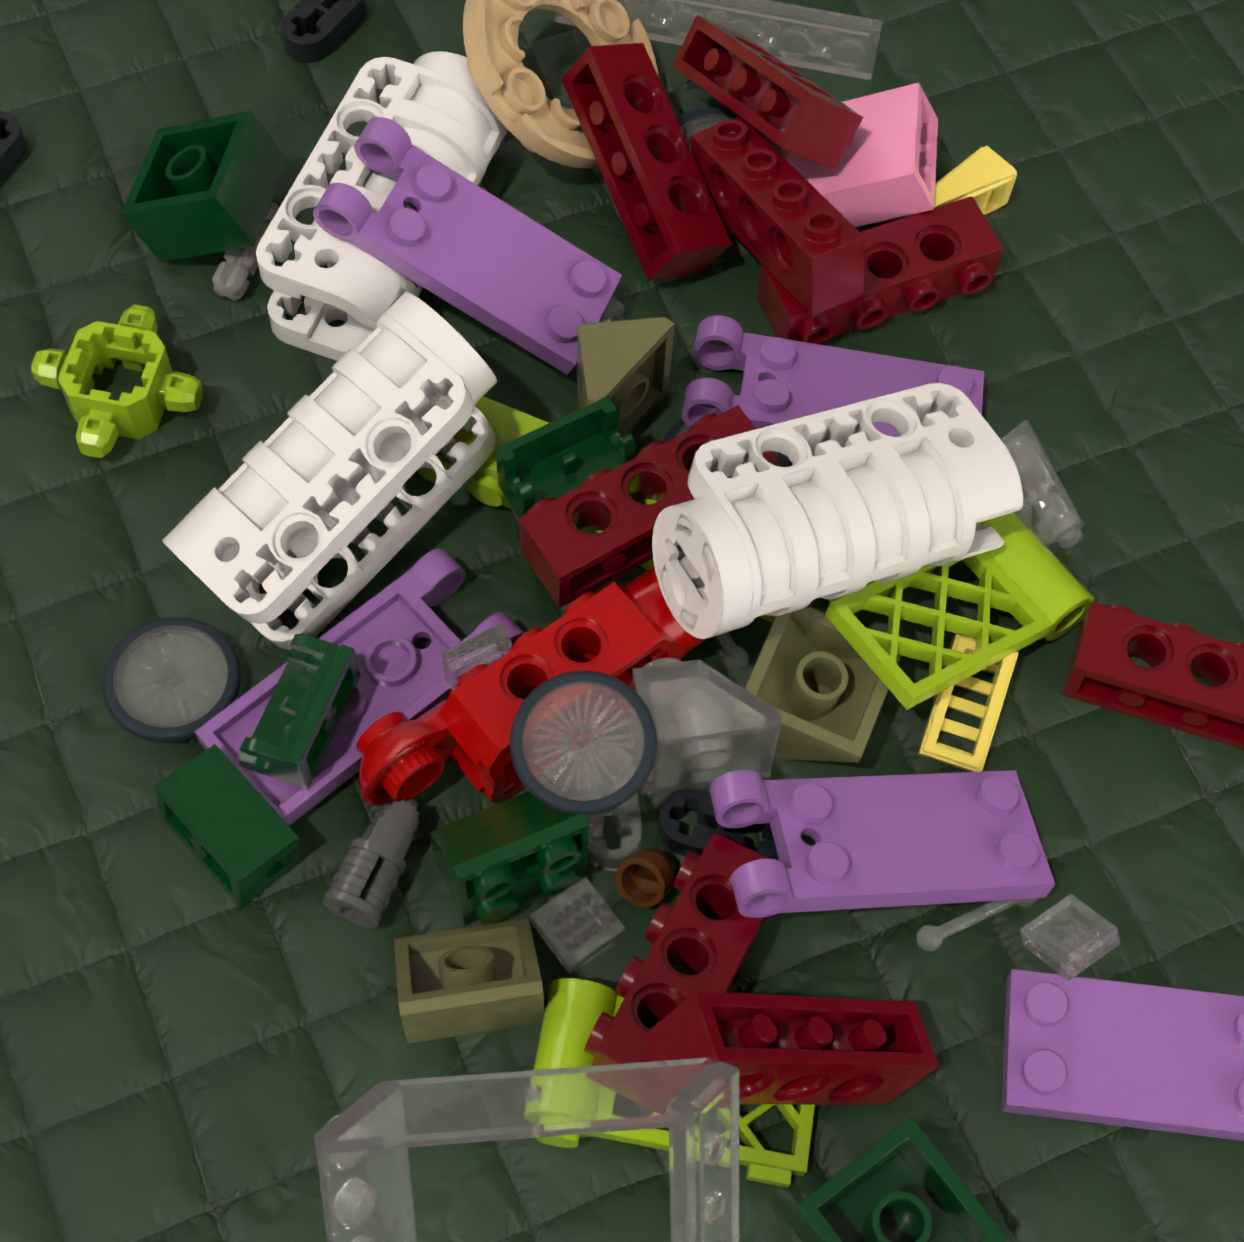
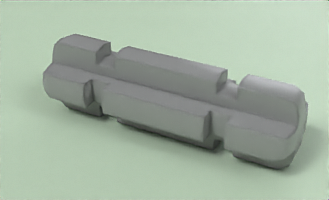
[212,202,279,301]

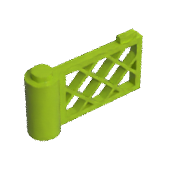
[825,512,1095,710]
[524,978,815,1188]

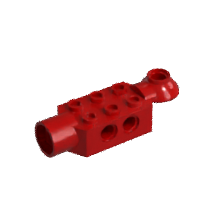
[356,566,708,806]

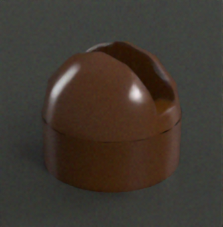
[616,848,675,908]

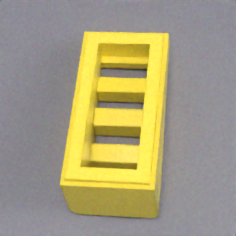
[905,145,1017,217]
[918,634,1019,772]

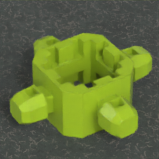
[31,304,204,458]

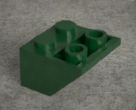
[430,781,589,926]

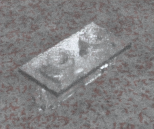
[1001,420,1084,548]

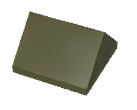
[577,317,674,437]
[736,606,901,763]
[394,918,544,1044]

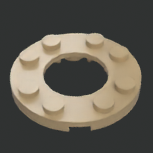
[463,0,659,169]

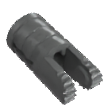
[322,799,420,928]

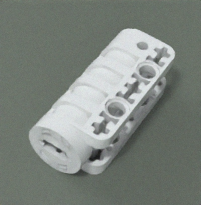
[256,51,508,361]
[162,292,497,650]
[652,383,1023,639]

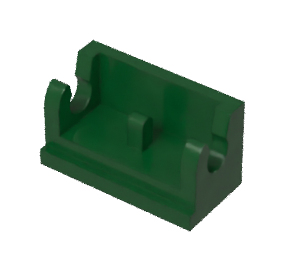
[496,396,636,518]
[238,634,361,790]
[155,744,299,909]

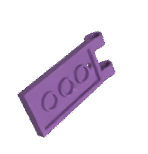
[313,117,622,375]
[682,315,984,447]
[194,548,524,826]
[709,770,1055,918]
[1002,969,1244,1141]

